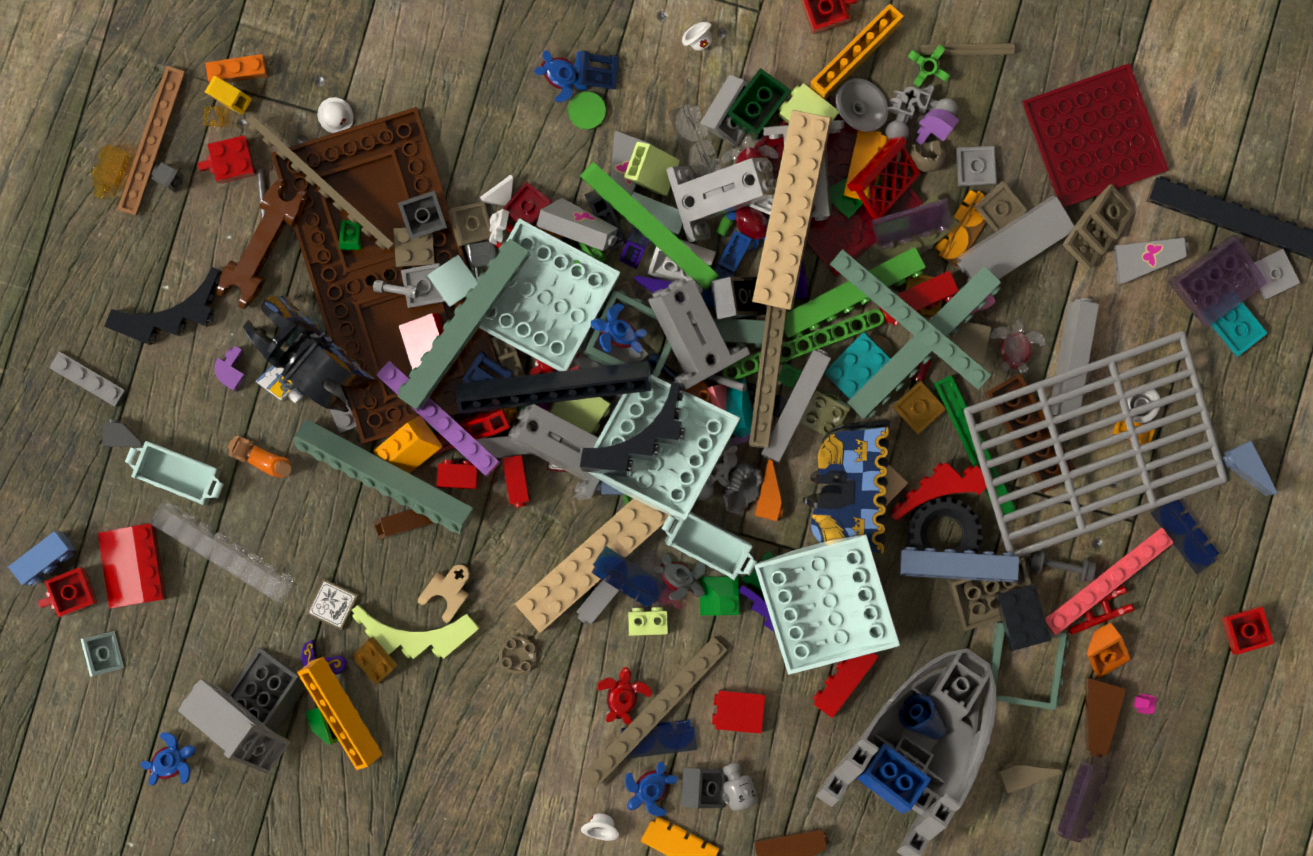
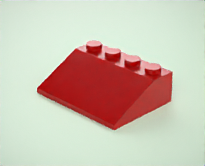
[98,523,167,609]

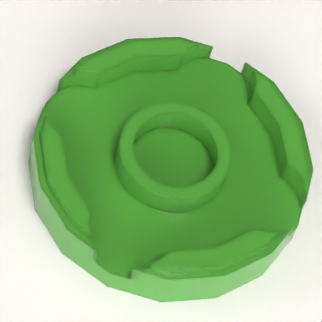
[568,91,606,130]

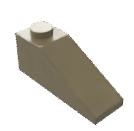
[997,762,1062,793]

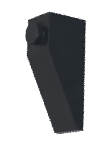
[584,190,627,251]

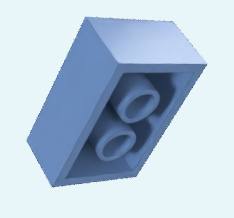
[8,531,76,586]

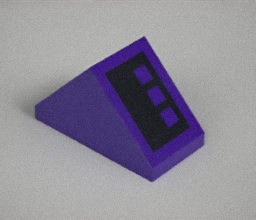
[619,227,650,269]

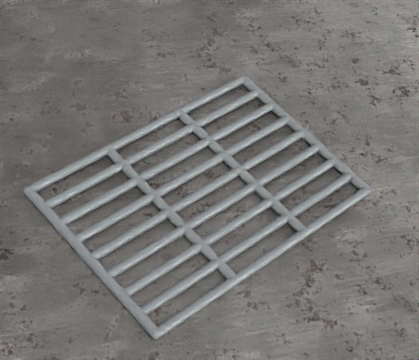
[964,331,1228,557]

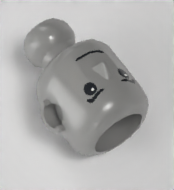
[723,762,758,811]

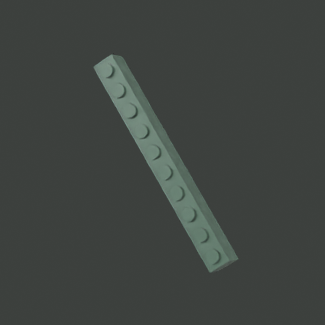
[398,239,531,412]
[830,249,992,390]
[847,266,1002,419]
[294,419,473,534]

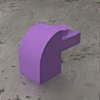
[915,109,959,145]
[215,346,246,391]

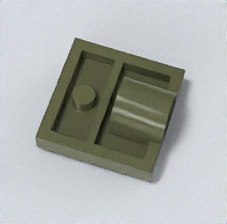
[800,388,851,436]

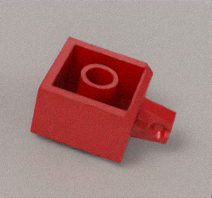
[801,0,858,34]
[198,135,256,184]
[37,567,98,618]

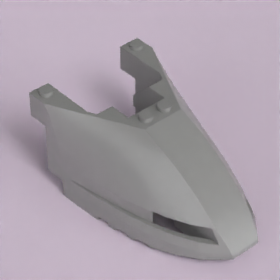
[816,648,996,856]

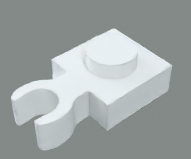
[489,209,509,245]

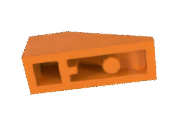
[754,460,784,521]

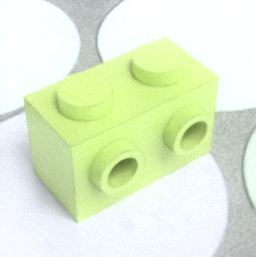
[628,607,668,636]

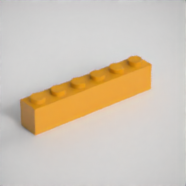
[810,4,904,100]
[297,657,383,770]

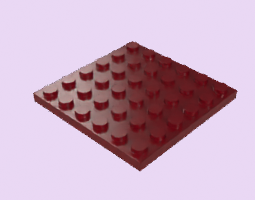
[1021,63,1169,208]

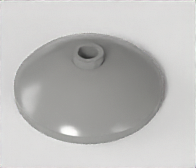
[836,78,888,132]

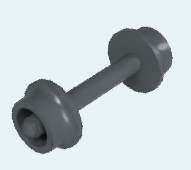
[1027,549,1097,583]

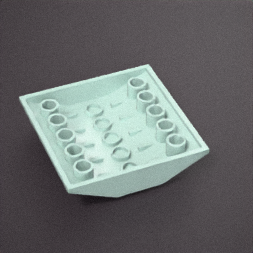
[479,219,620,371]
[588,375,740,521]
[754,534,900,675]

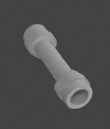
[373,280,420,299]

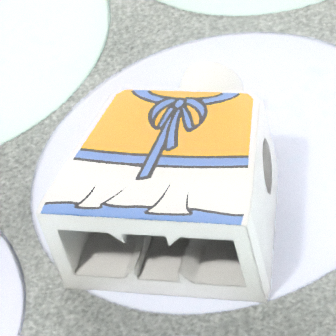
[256,365,303,404]

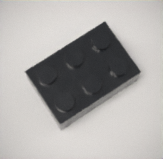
[711,277,766,320]
[995,584,1051,652]

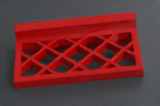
[847,136,921,221]

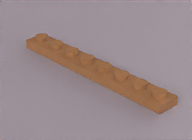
[117,65,186,216]

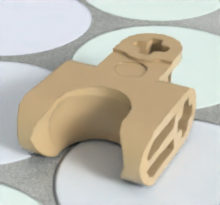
[418,565,470,623]

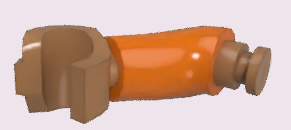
[228,435,292,478]

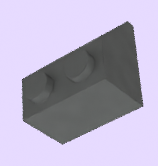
[398,191,447,240]
[681,767,726,808]

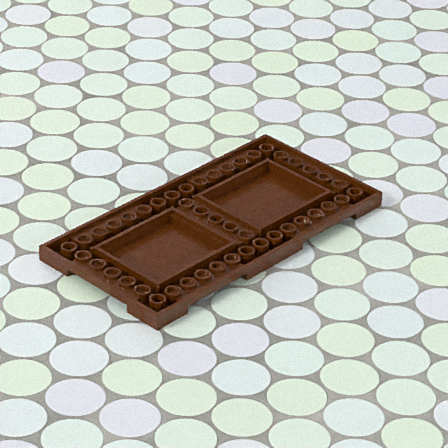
[271,107,503,445]

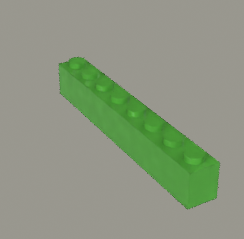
[784,247,926,339]

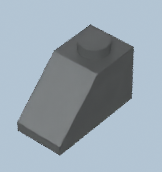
[152,162,184,193]
[102,419,144,447]

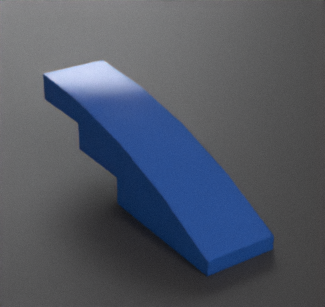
[701,230,752,309]

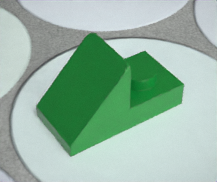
[339,220,361,250]

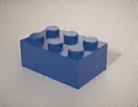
[857,743,931,814]

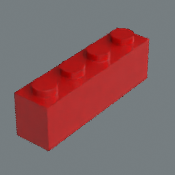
[878,271,959,326]
[812,653,878,718]

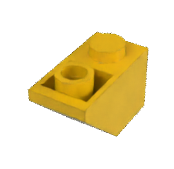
[205,76,252,115]

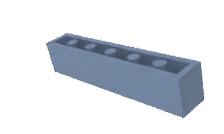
[900,547,1019,583]

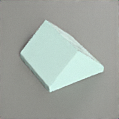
[81,631,124,677]

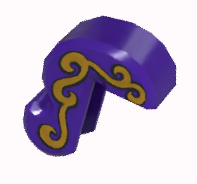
[301,640,348,675]

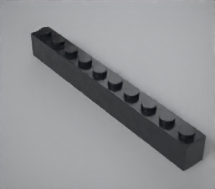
[1146,176,1313,260]
[456,361,651,414]

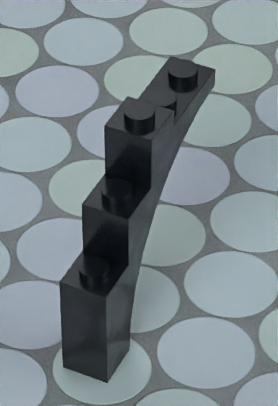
[104,267,222,345]
[580,382,686,477]

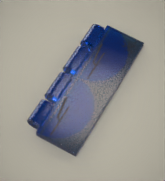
[1150,500,1219,575]
[592,545,667,608]
[618,720,697,759]

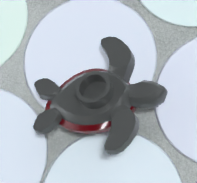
[651,553,705,601]

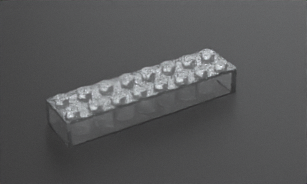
[148,502,297,604]

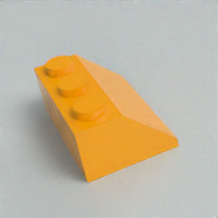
[374,415,443,474]

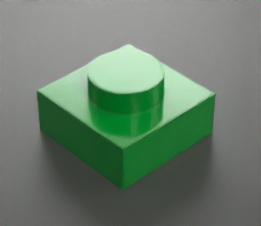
[778,363,801,389]

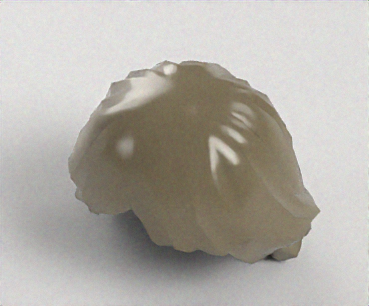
[910,140,946,172]

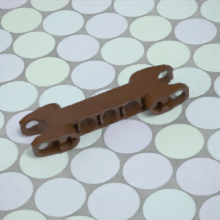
[216,177,308,309]

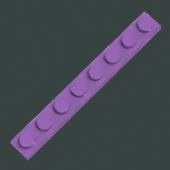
[377,361,500,477]

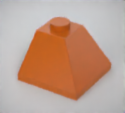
[1087,622,1131,679]

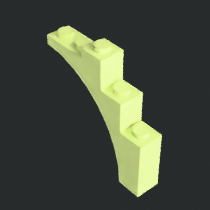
[352,605,480,659]

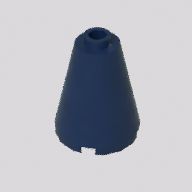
[899,693,946,740]

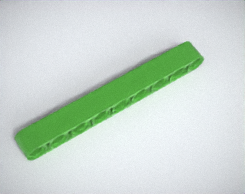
[580,162,719,291]
[723,309,884,381]

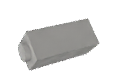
[576,576,621,624]

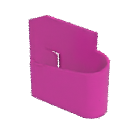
[1134,693,1157,714]

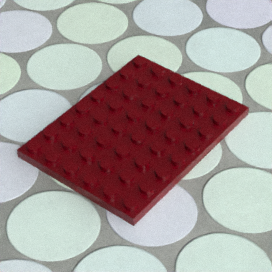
[752,95,923,277]

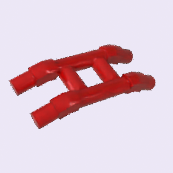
[1069,585,1135,635]

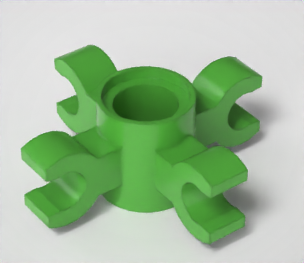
[908,44,950,87]

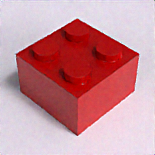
[437,460,479,490]
[1221,606,1274,655]

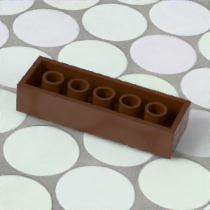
[984,373,1076,493]

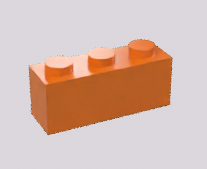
[205,54,268,83]

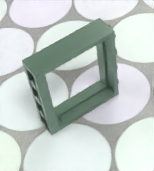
[582,290,672,378]
[989,622,1069,710]

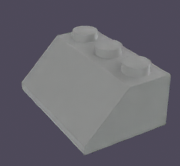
[700,75,748,147]

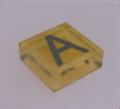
[203,106,224,127]

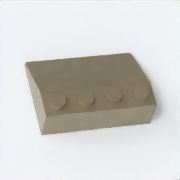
[947,549,1031,631]

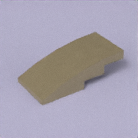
[1063,184,1135,270]
[908,314,991,365]

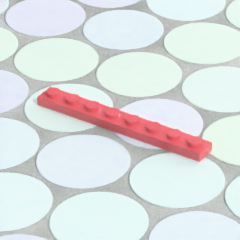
[1045,528,1174,636]

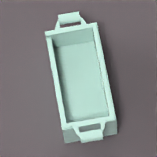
[125,441,224,506]
[661,512,757,580]

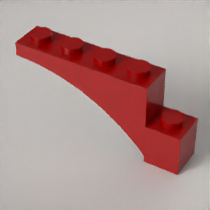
[431,409,510,457]
[891,462,987,521]

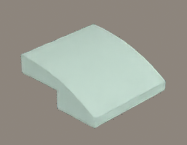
[427,255,478,307]

